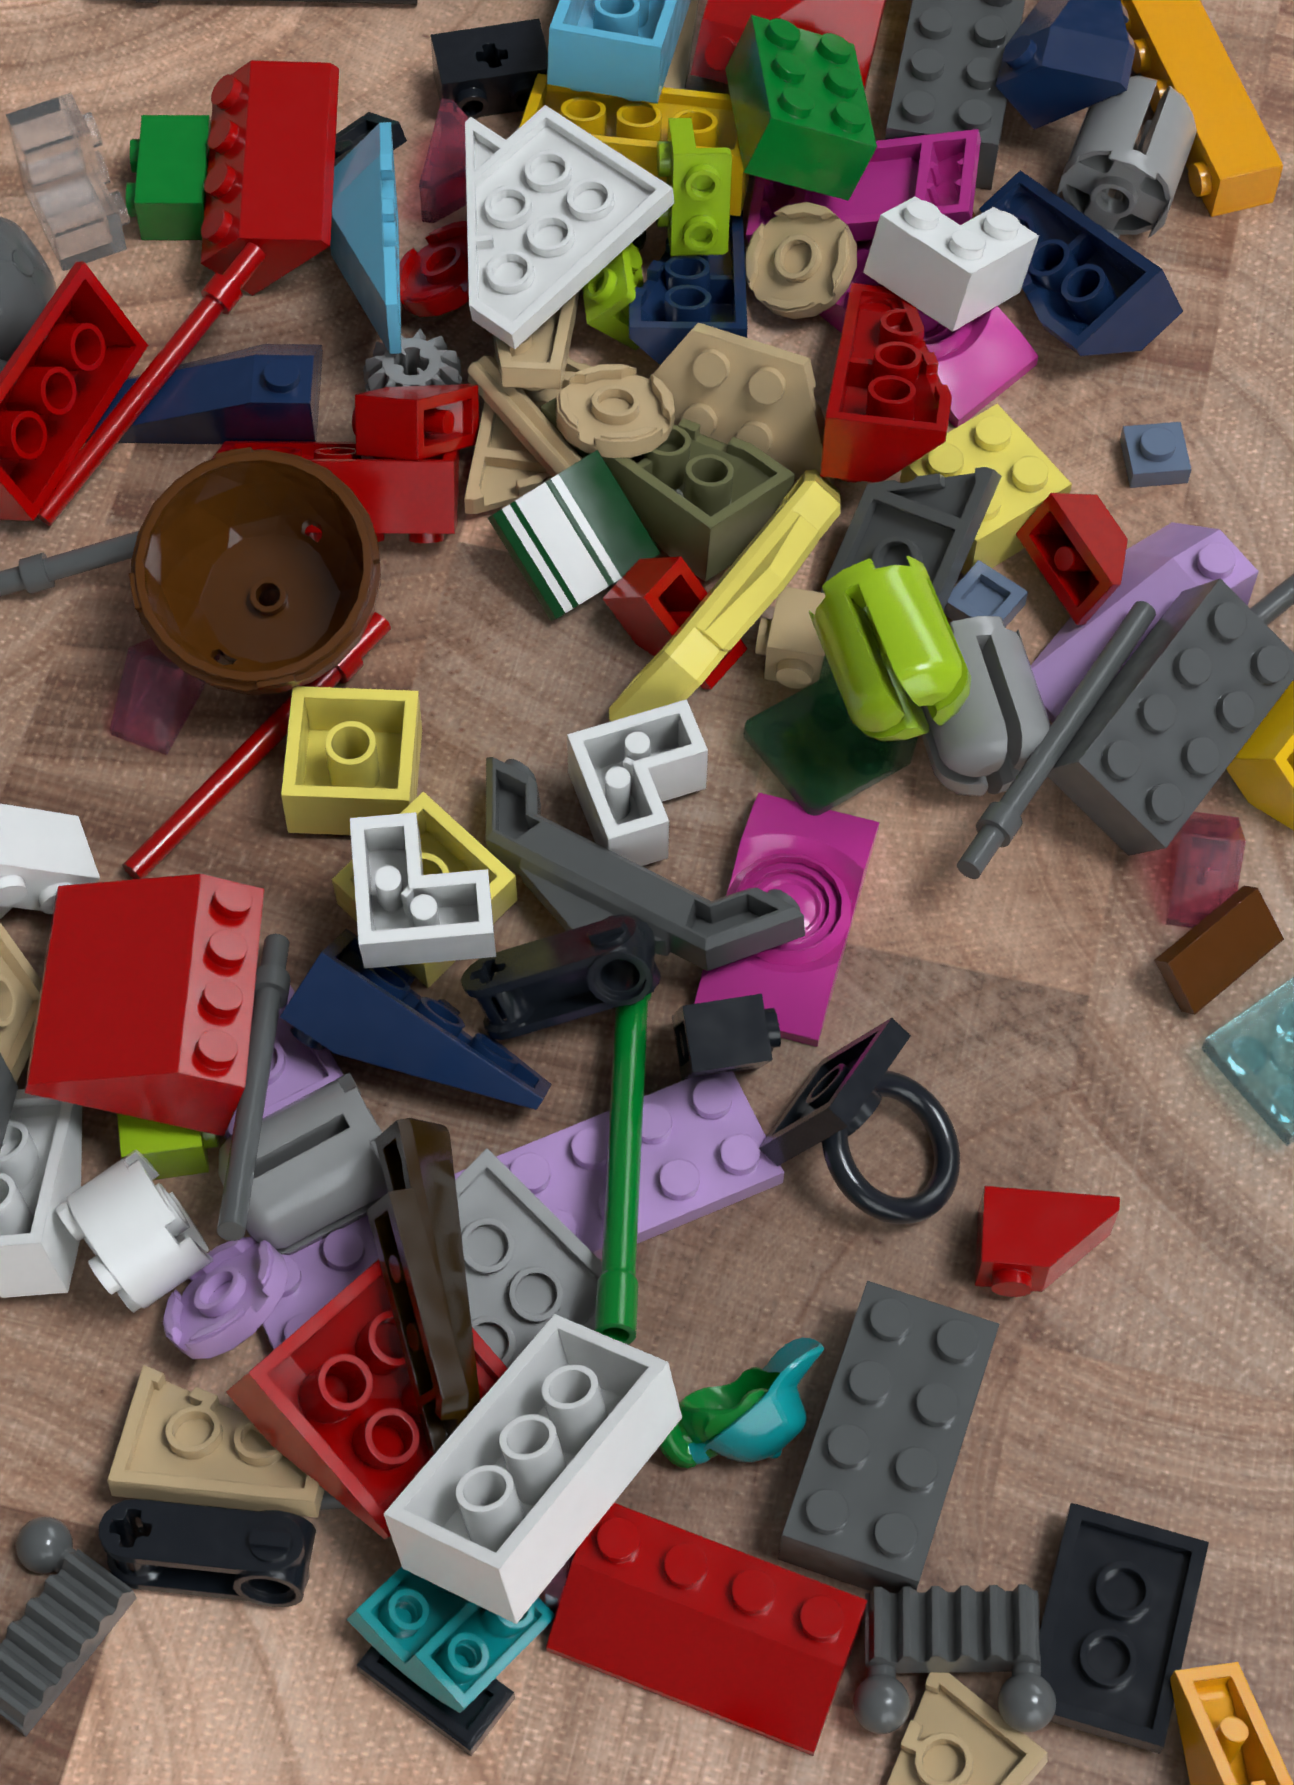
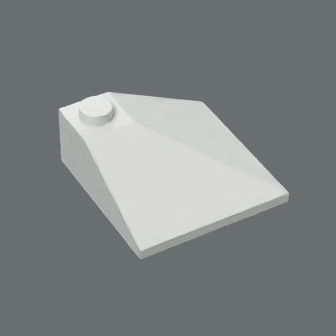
[0,1089,82,1298]

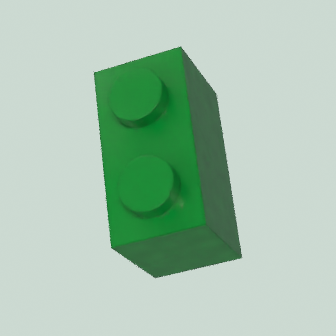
[126,115,211,240]

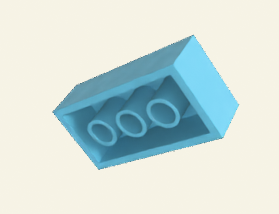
[547,0,691,104]

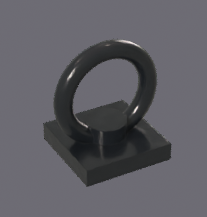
[759,1018,960,1224]

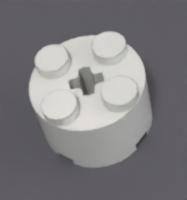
[56,1149,213,1313]

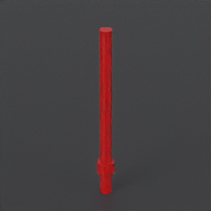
[37,242,266,526]
[122,612,391,879]

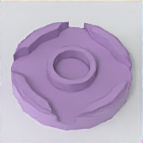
[163,1237,289,1359]

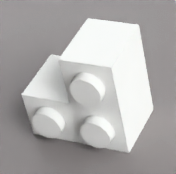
[863,196,1039,332]
[567,699,708,866]
[0,803,100,919]
[350,812,496,968]

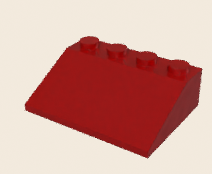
[24,874,264,1136]

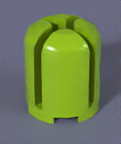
[809,556,971,741]

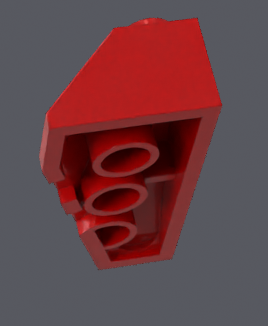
[820,283,952,483]

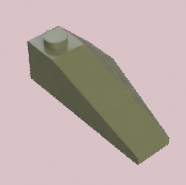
[541,398,795,582]

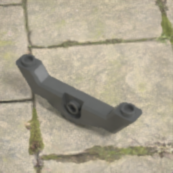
[486,757,805,971]

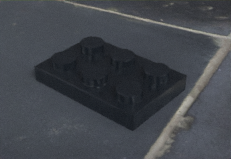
[1039,1503,1209,1754]

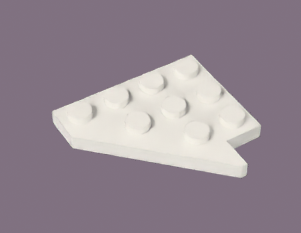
[465,105,674,349]

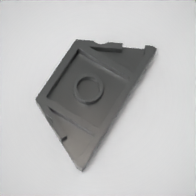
[821,467,1002,611]

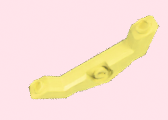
[609,469,841,721]

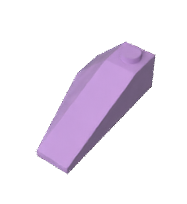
[1031,522,1259,723]

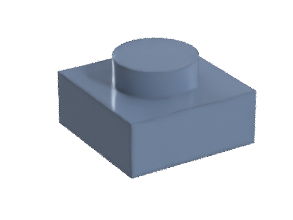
[1120,422,1192,488]
[944,560,1028,628]

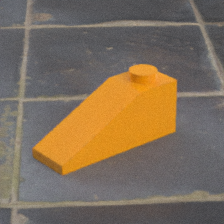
[1170,1662,1294,1785]

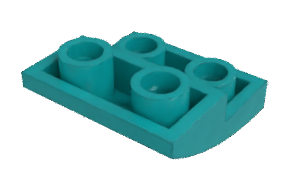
[346,1567,556,1713]

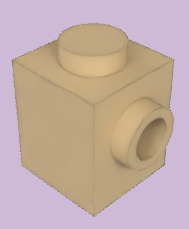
[755,587,829,689]

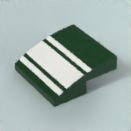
[488,450,660,621]

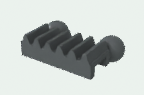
[0,1516,137,1737]
[852,1584,1056,1734]

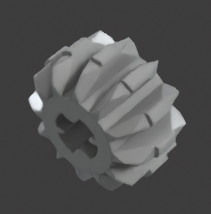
[363,328,463,392]

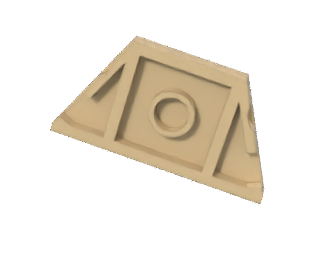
[648,323,835,484]
[464,353,591,514]

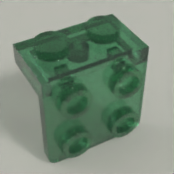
[743,655,918,816]

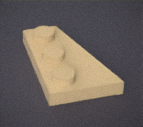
[107,1365,325,1518]

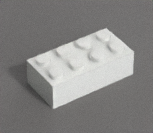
[384,1314,682,1624]

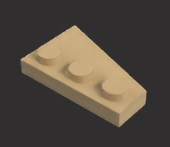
[887,1672,1048,1785]

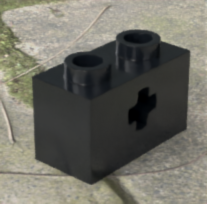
[430,19,548,123]
[671,994,781,1081]

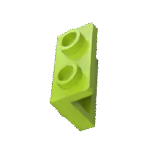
[656,118,732,256]

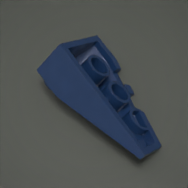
[996,0,1136,130]
[979,170,1183,356]
[629,209,748,365]
[85,344,323,444]
[280,929,552,1110]

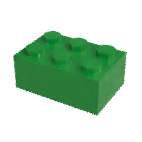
[725,15,877,201]

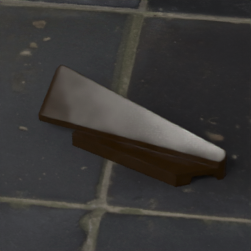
[366,1118,480,1458]

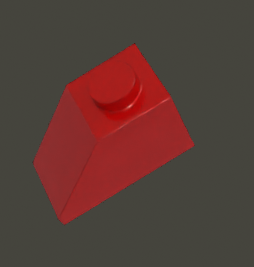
[352,384,479,461]
[1016,493,1128,625]
[602,556,748,690]
[975,1186,1120,1297]

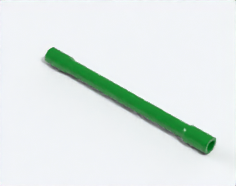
[594,993,652,1345]

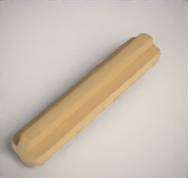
[467,355,583,477]

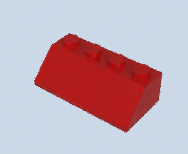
[200,60,339,296]
[0,261,149,521]
[212,441,460,543]
[546,1503,868,1756]

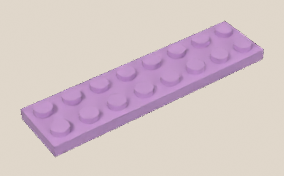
[262,1071,784,1350]

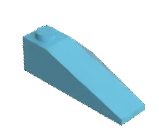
[330,122,402,354]

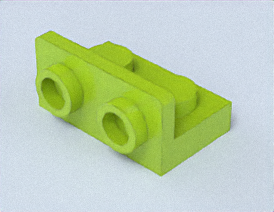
[582,243,644,350]

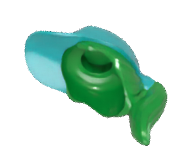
[659,1337,824,1468]

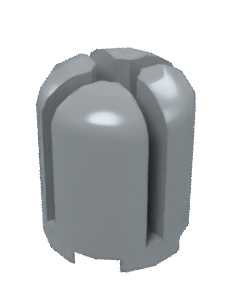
[1057,75,1197,238]
[921,616,1051,796]
[218,1073,388,1255]

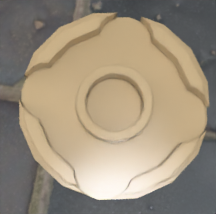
[745,202,857,319]
[555,364,675,458]

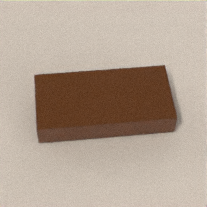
[1154,885,1284,1015]

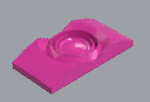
[746,129,981,243]
[819,240,1039,428]
[694,792,880,1047]

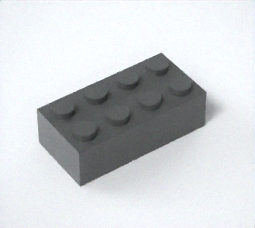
[885,0,1026,190]
[1047,578,1294,856]
[778,1281,1000,1593]

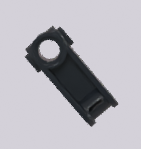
[461,914,661,1040]
[99,1499,316,1607]

